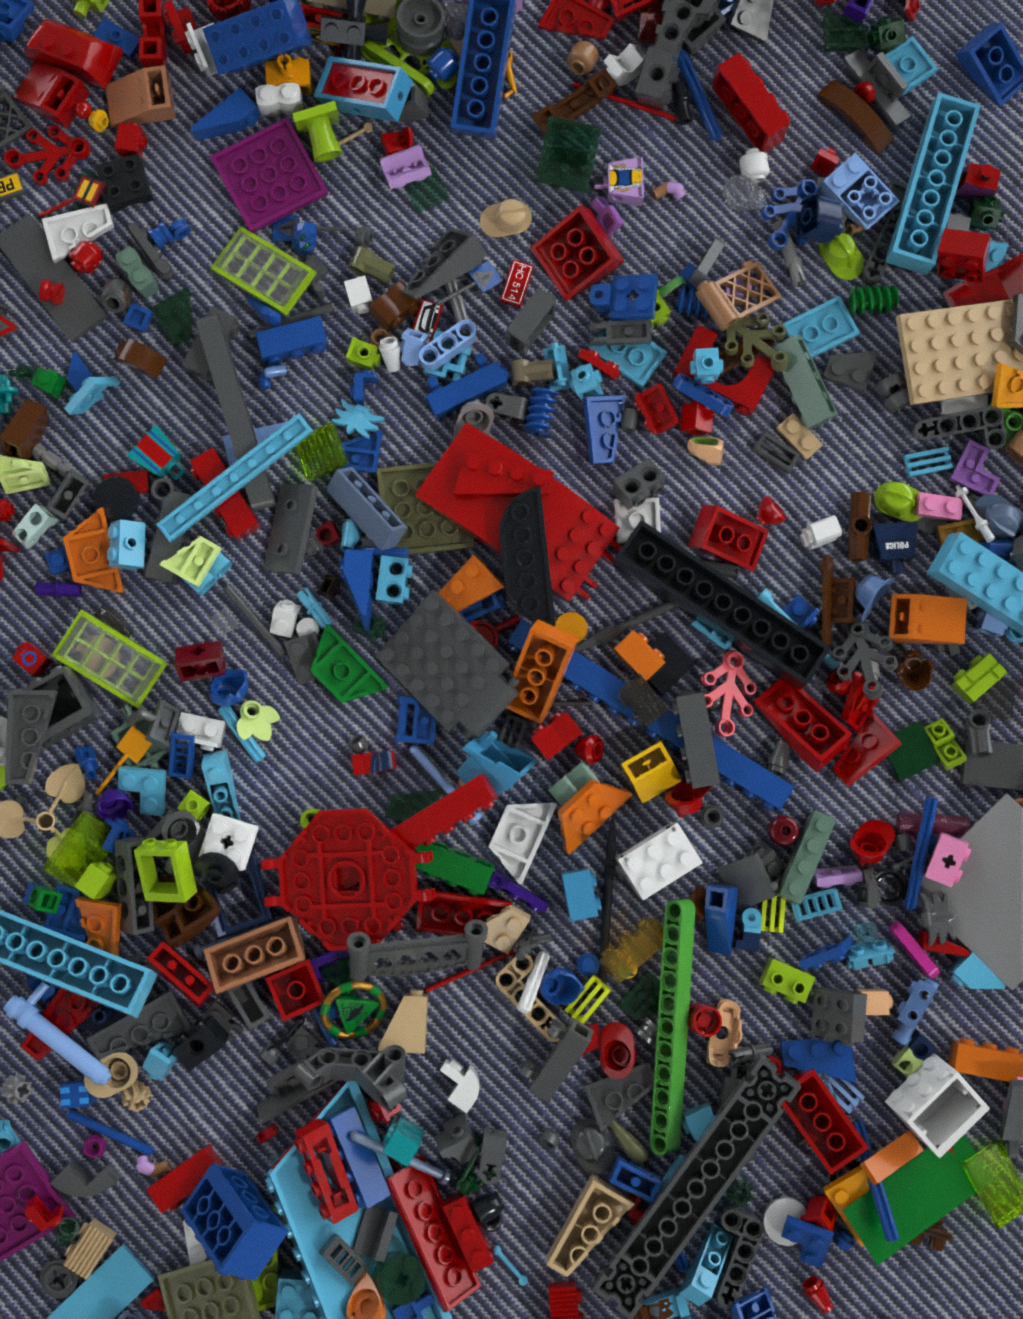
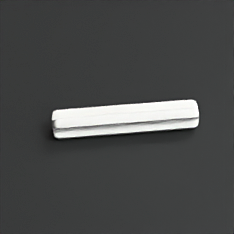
[517,951,550,1014]

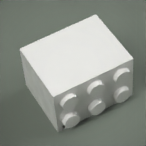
[615,822,703,900]
[884,1053,990,1158]

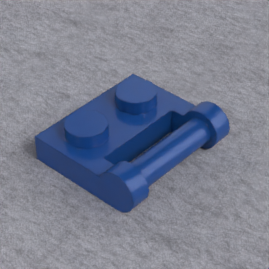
[394,696,437,745]

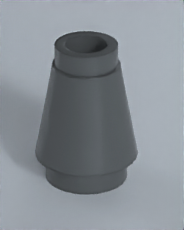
[766,741,790,776]

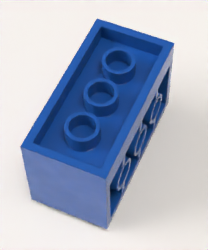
[202,0,314,75]
[180,1163,289,1281]

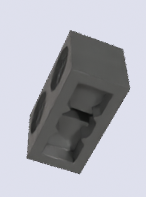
[612,457,665,510]

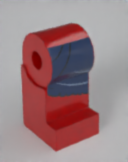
[351,750,397,776]

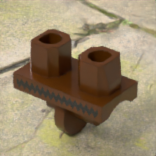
[910,1218,953,1252]

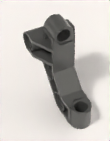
[294,1045,407,1110]

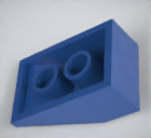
[955,22,1023,107]
[340,549,376,631]

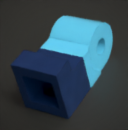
[732,907,762,952]

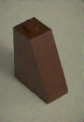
[0,399,49,460]

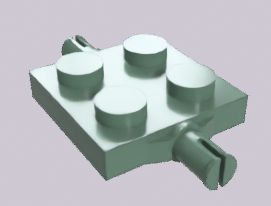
[111,705,170,770]

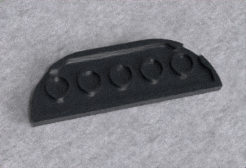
[499,487,556,625]

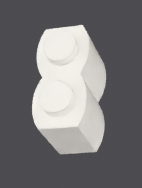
[255,83,304,117]
[800,515,842,550]

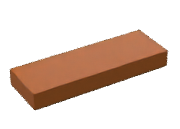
[860,1130,924,1186]

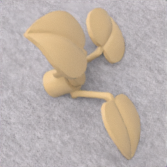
[0,764,86,869]

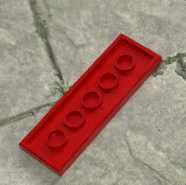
[385,1156,481,1312]

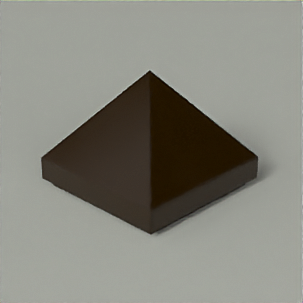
[317,574,340,599]

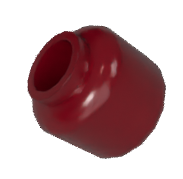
[767,816,799,846]

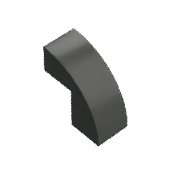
[50,1160,122,1197]

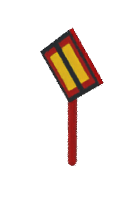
[38,174,105,218]

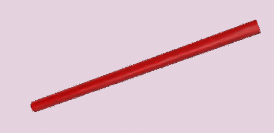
[573,82,677,121]
[425,949,517,993]

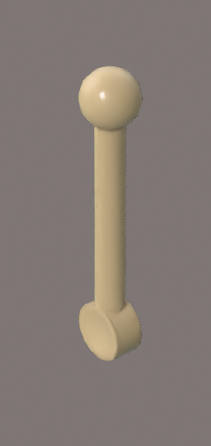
[338,123,372,145]

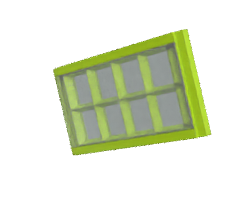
[210,226,317,316]
[51,609,168,709]

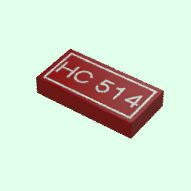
[500,259,534,309]

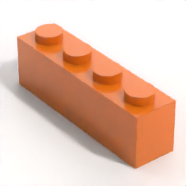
[948,1037,1023,1082]

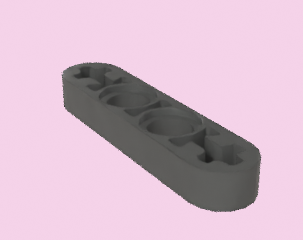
[861,204,901,284]

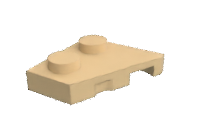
[484,905,531,954]

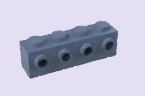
[326,467,408,551]

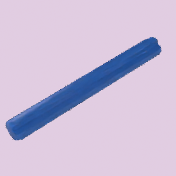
[677,44,723,141]
[904,797,938,909]
[852,1121,899,1242]

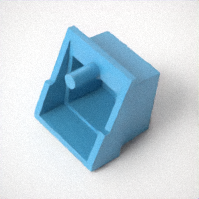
[456,731,538,796]

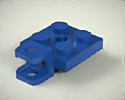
[589,274,658,321]

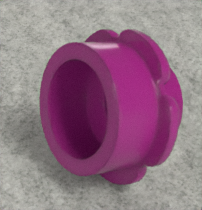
[83,1135,107,1158]

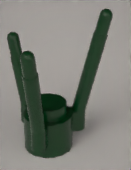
[454,1138,497,1195]

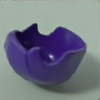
[95,789,133,821]

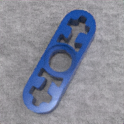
[672,373,734,417]

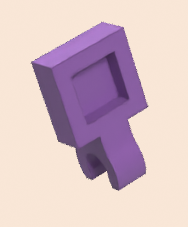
[590,196,624,237]

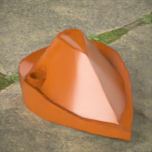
[346,1271,386,1319]

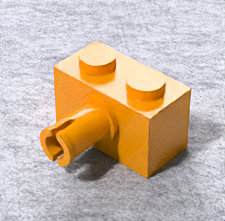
[265,54,313,95]

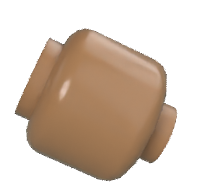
[567,41,599,75]

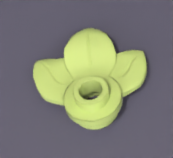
[236,700,280,741]

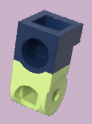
[892,1029,937,1077]

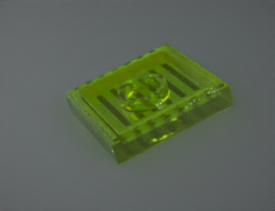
[295,422,348,482]

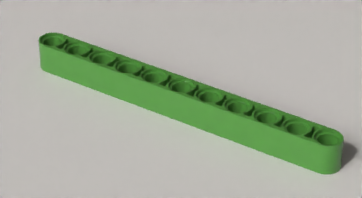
[650,899,695,1156]

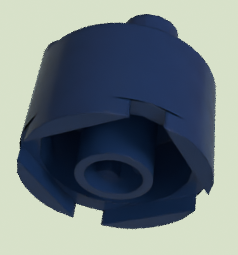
[794,194,843,244]

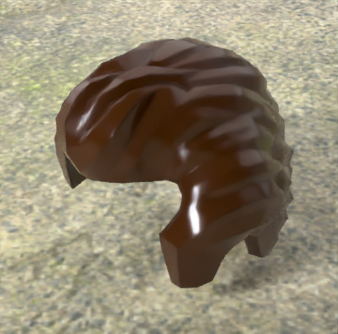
[895,649,933,692]

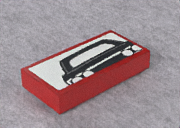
[412,299,444,345]

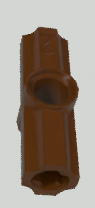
[847,492,872,562]

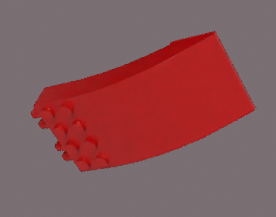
[414,422,622,601]

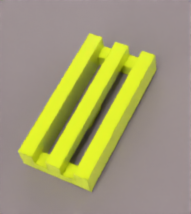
[760,896,786,933]
[564,975,612,1024]

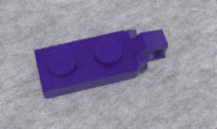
[488,871,549,913]

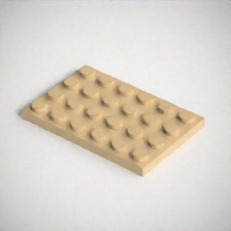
[896,299,1023,406]

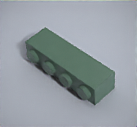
[773,335,839,428]
[776,810,836,905]

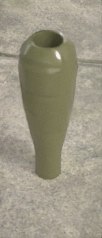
[608,1120,649,1165]

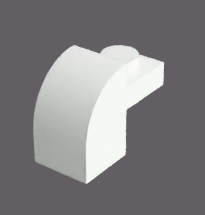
[604,43,646,86]
[440,1059,480,1114]

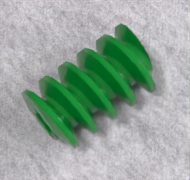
[849,285,898,315]

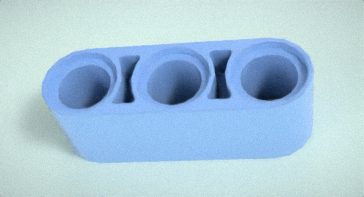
[419,320,476,371]

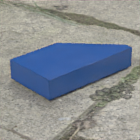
[67,352,93,392]

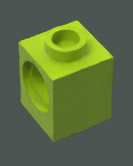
[177,790,212,823]

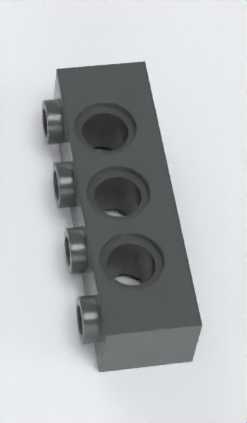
[114,836,154,935]

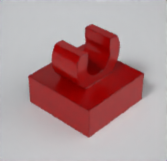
[810,147,840,178]

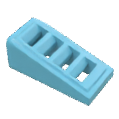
[790,887,843,922]

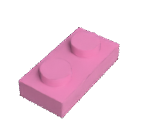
[915,492,963,522]

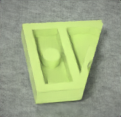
[0,455,51,494]
[160,536,222,587]

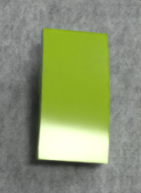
[924,718,967,771]

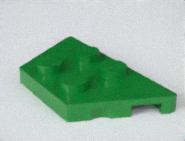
[309,624,389,703]

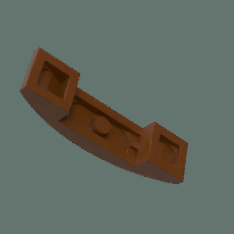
[532,67,617,135]
[817,80,894,155]

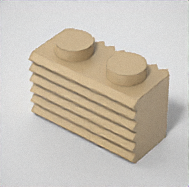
[63,1218,118,1280]

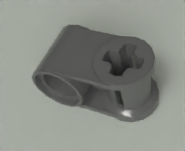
[486,393,529,424]

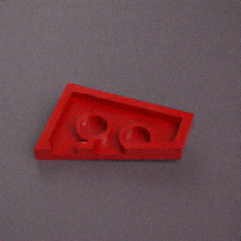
[538,0,615,41]
[832,710,902,787]

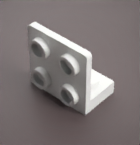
[185,23,218,77]

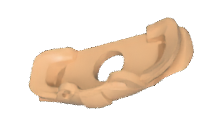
[706,999,743,1067]

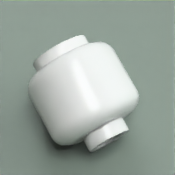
[739,148,770,184]

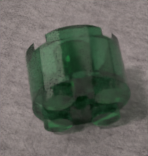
[372,1250,425,1305]

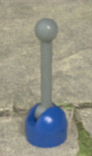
[891,834,938,871]

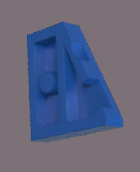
[332,431,383,475]
[43,884,88,941]
[799,935,853,970]

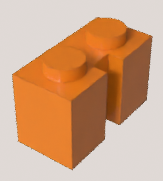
[613,630,665,684]

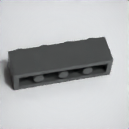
[672,692,720,789]

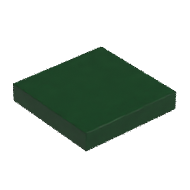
[887,721,941,781]

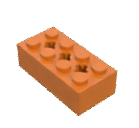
[506,619,579,724]

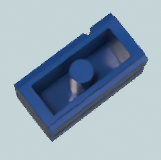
[608,1155,662,1203]

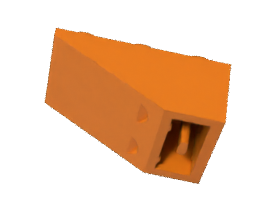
[889,594,967,644]

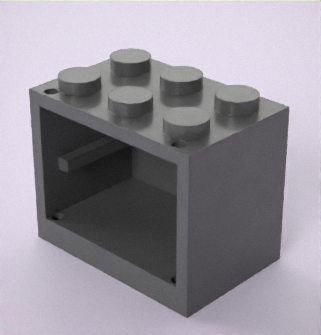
[3,665,103,750]

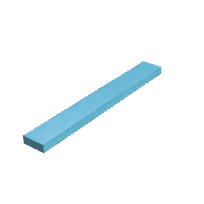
[156,413,314,543]

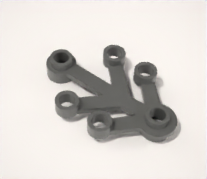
[833,621,898,700]

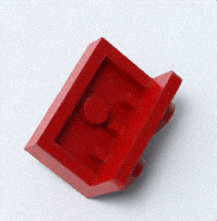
[163,0,198,55]
[634,383,681,435]

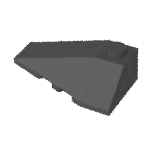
[403,227,487,299]

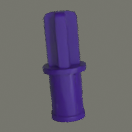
[34,581,82,599]

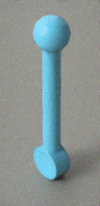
[492,1245,528,1286]

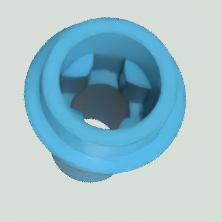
[340,518,363,552]

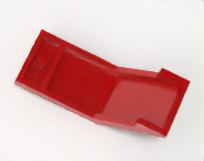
[943,253,1023,308]

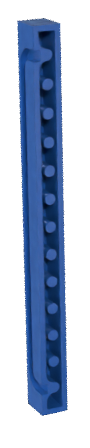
[508,619,795,812]

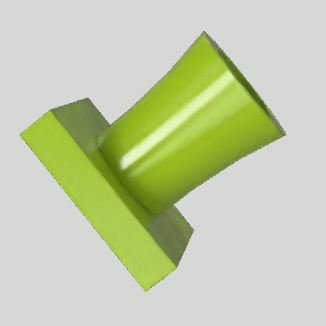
[292,101,343,162]

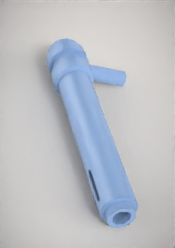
[3,981,112,1086]

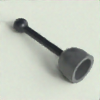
[259,1015,305,1066]

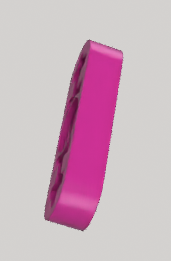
[888,920,941,980]

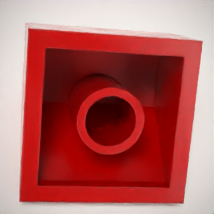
[265,959,325,1022]

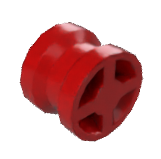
[39,279,65,305]

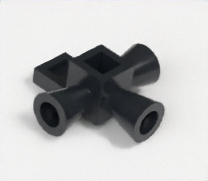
[320,0,388,61]

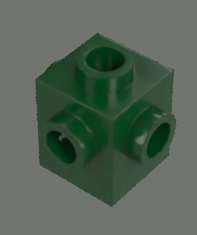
[869,16,906,52]
[967,196,1004,231]

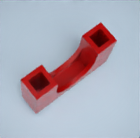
[672,324,774,416]

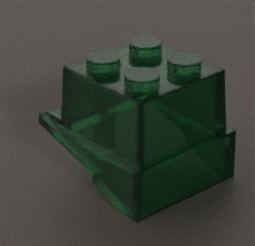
[535,116,602,193]

